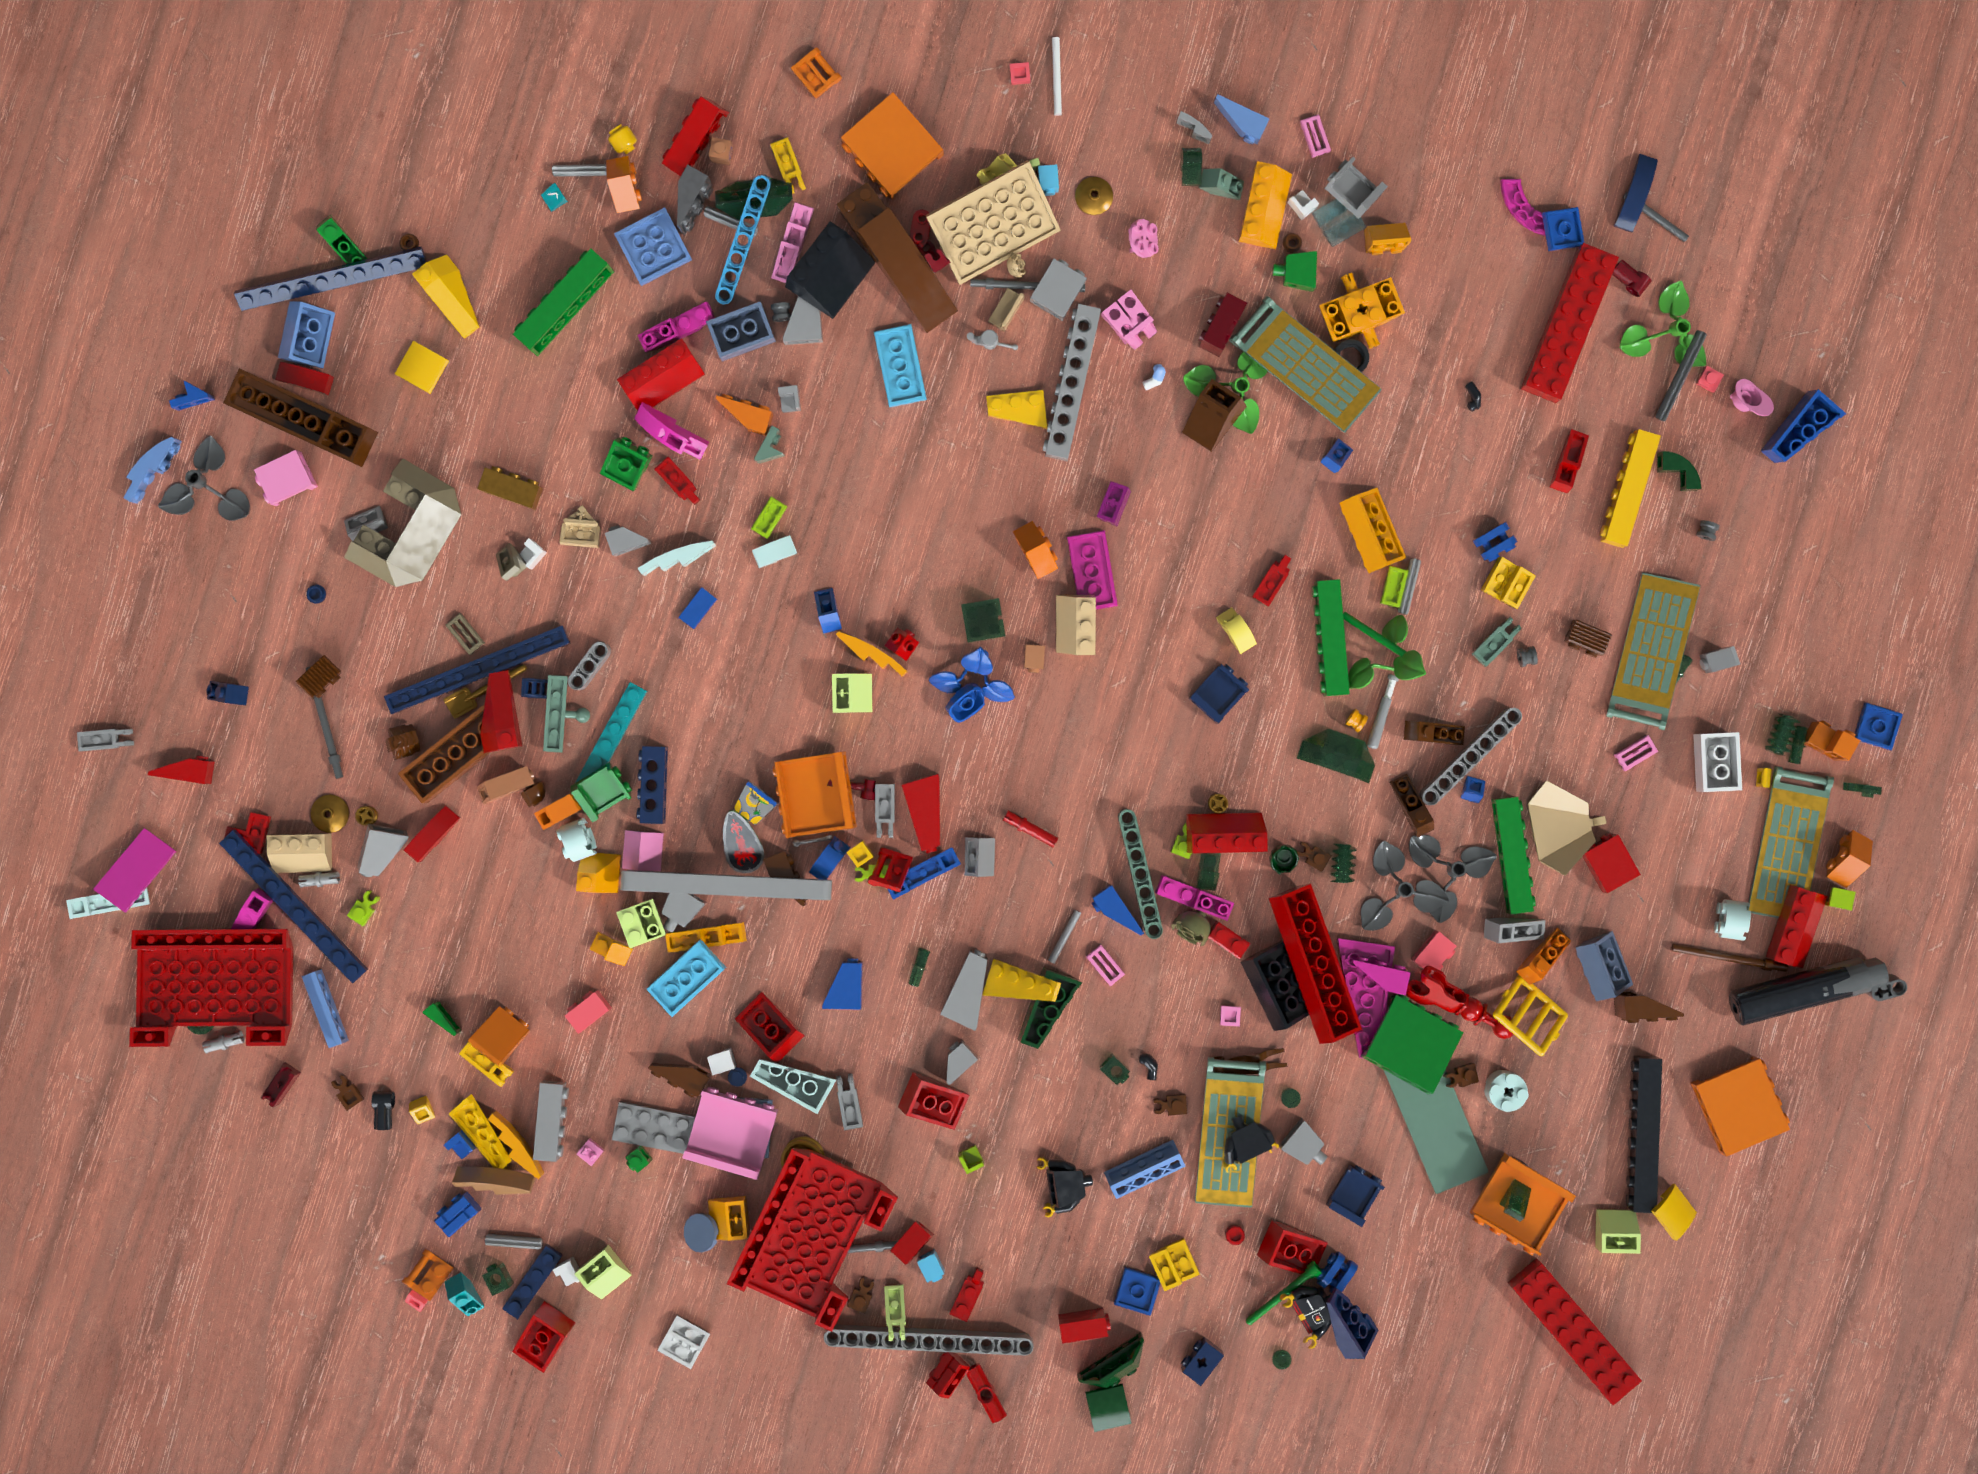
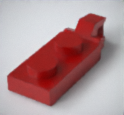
[654,456,700,505]
[1252,555,1292,607]
[949,1267,984,1322]

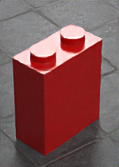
[1582,833,1641,894]
[1058,1308,1111,1344]

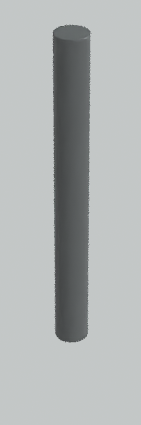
[1622,192,1689,242]

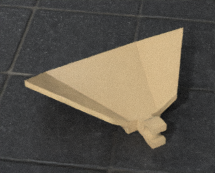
[1527,781,1606,876]

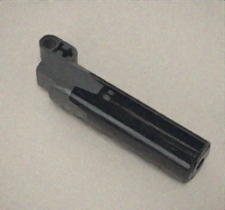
[1729,957,1907,1026]

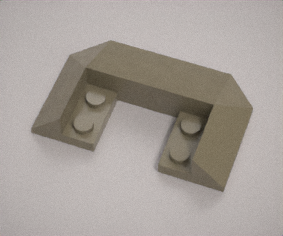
[344,459,462,587]

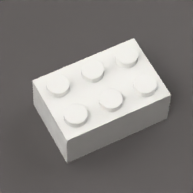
[1693,732,1742,792]

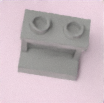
[1325,157,1388,219]
[1030,259,1087,321]

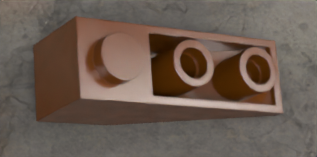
[1403,721,1465,745]
[1390,774,1434,838]
[763,851,808,906]
[648,1063,711,1098]

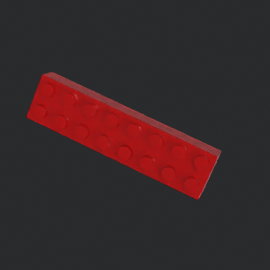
[1520,243,1619,403]
[1269,884,1362,1044]
[1507,1258,1642,1406]

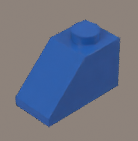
[814,588,842,634]

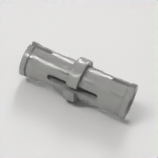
[298,871,340,888]
[202,1031,245,1054]

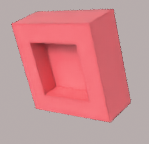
[1010,62,1031,85]
[1696,366,1724,393]
[405,1290,428,1312]

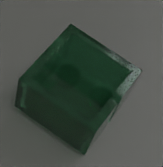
[961,598,1006,644]

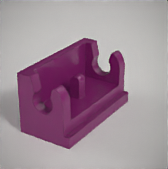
[1097,481,1131,527]

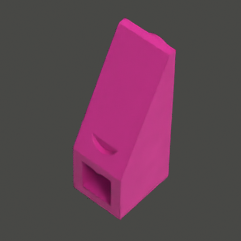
[231,888,273,929]
[1350,956,1410,995]

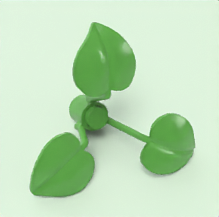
[1619,281,1706,367]
[1183,352,1267,434]
[1348,614,1426,689]

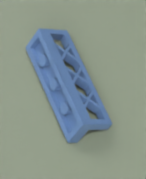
[302,969,349,1048]
[1104,1140,1186,1199]

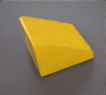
[1756,768,1772,788]
[409,1096,435,1125]

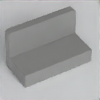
[964,837,995,877]

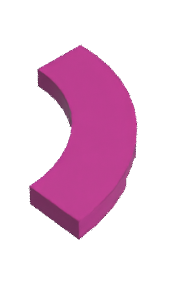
[1500,179,1546,236]

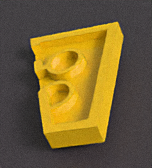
[986,390,1047,429]

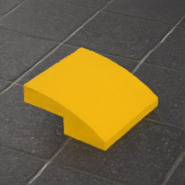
[395,341,449,394]
[1481,557,1536,609]
[1651,1183,1697,1241]
[1149,1238,1200,1291]

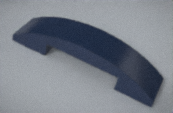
[1614,154,1658,233]

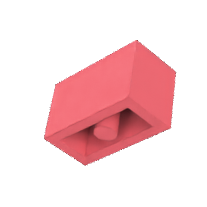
[1411,930,1457,970]
[565,990,612,1034]

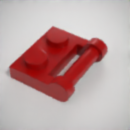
[867,848,913,892]

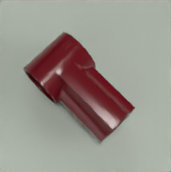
[1612,260,1652,297]

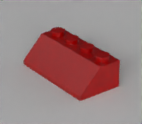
[617,338,705,411]
[1186,813,1268,854]
[1766,884,1828,968]

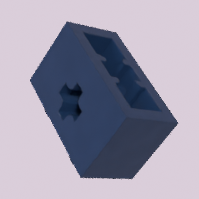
[1181,1337,1224,1386]

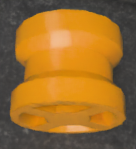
[1345,708,1368,732]

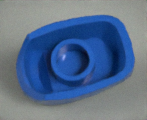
[945,683,985,723]

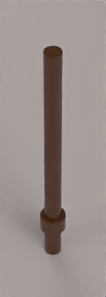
[1671,944,1788,972]

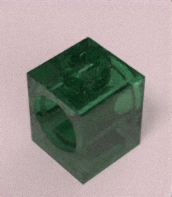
[1099,1053,1130,1085]
[482,1263,513,1296]

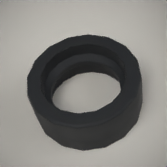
[1334,339,1369,372]

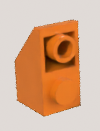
[534,793,581,830]

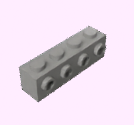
[533,1080,569,1162]

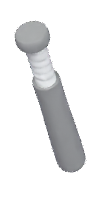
[1367,674,1399,749]

